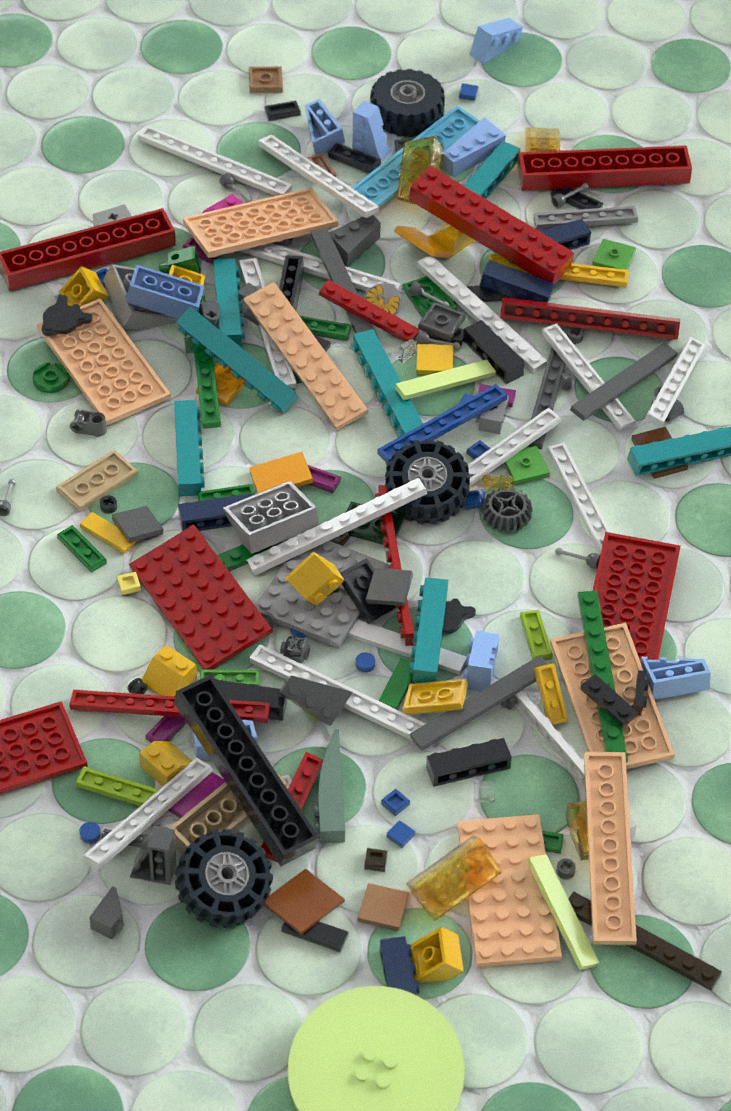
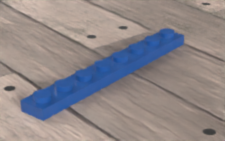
[377,384,507,464]

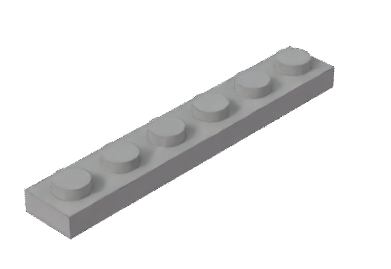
[533,206,638,230]

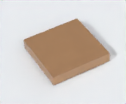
[249,66,283,93]
[358,883,409,931]

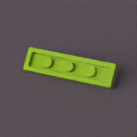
[76,767,159,806]

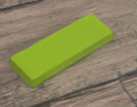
[520,610,553,660]

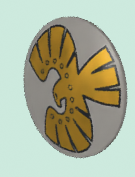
[363,283,402,316]

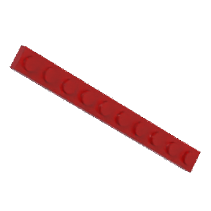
[375,485,414,646]
[69,689,271,723]

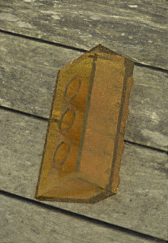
[397,136,444,205]
[406,836,502,920]

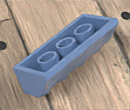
[125,264,205,319]

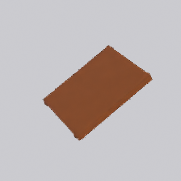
[264,869,345,935]

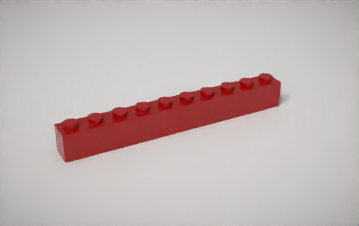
[500,297,680,340]

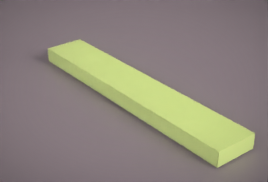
[395,360,496,400]
[526,855,599,970]

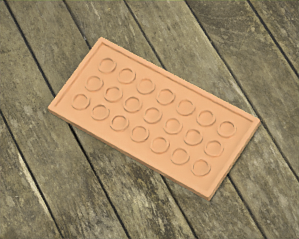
[183,188,338,258]
[37,298,171,426]
[550,623,675,769]
[457,814,562,968]

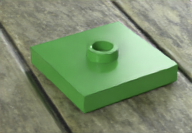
[592,238,636,270]
[504,446,550,485]

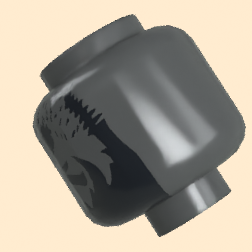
[280,636,310,663]

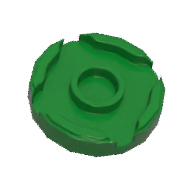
[33,362,69,393]

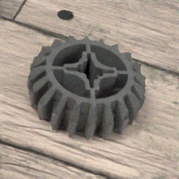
[481,487,533,533]

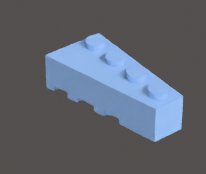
[442,117,506,178]

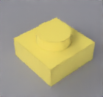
[117,572,141,595]

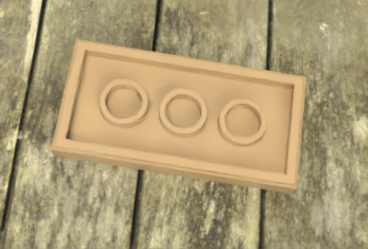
[56,450,138,512]

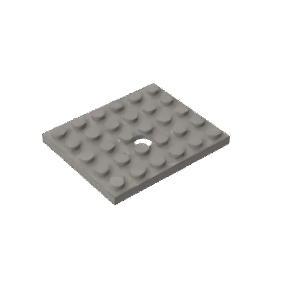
[255,541,391,648]

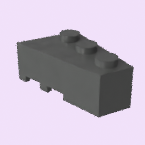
[329,215,381,267]
[278,675,353,726]
[130,826,176,885]

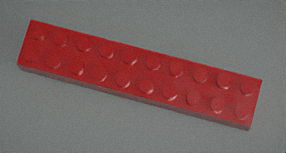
[518,145,692,191]
[408,166,574,283]
[0,208,176,291]

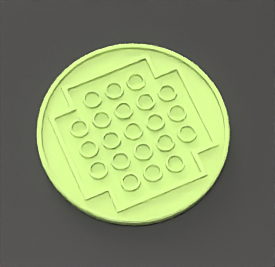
[288,986,465,1111]

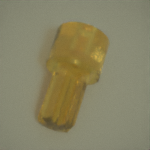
[482,475,514,490]

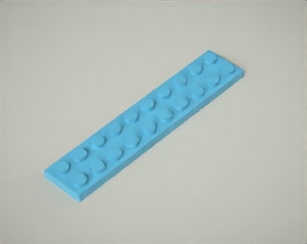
[351,106,480,208]

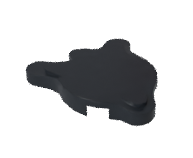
[41,295,92,336]
[442,598,476,635]

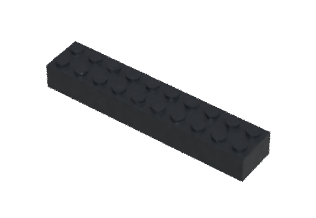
[174,674,319,867]

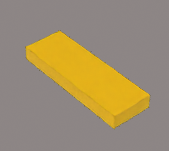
[80,512,137,554]
[533,663,569,725]

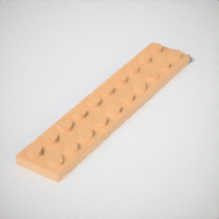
[243,282,368,431]
[584,752,637,945]

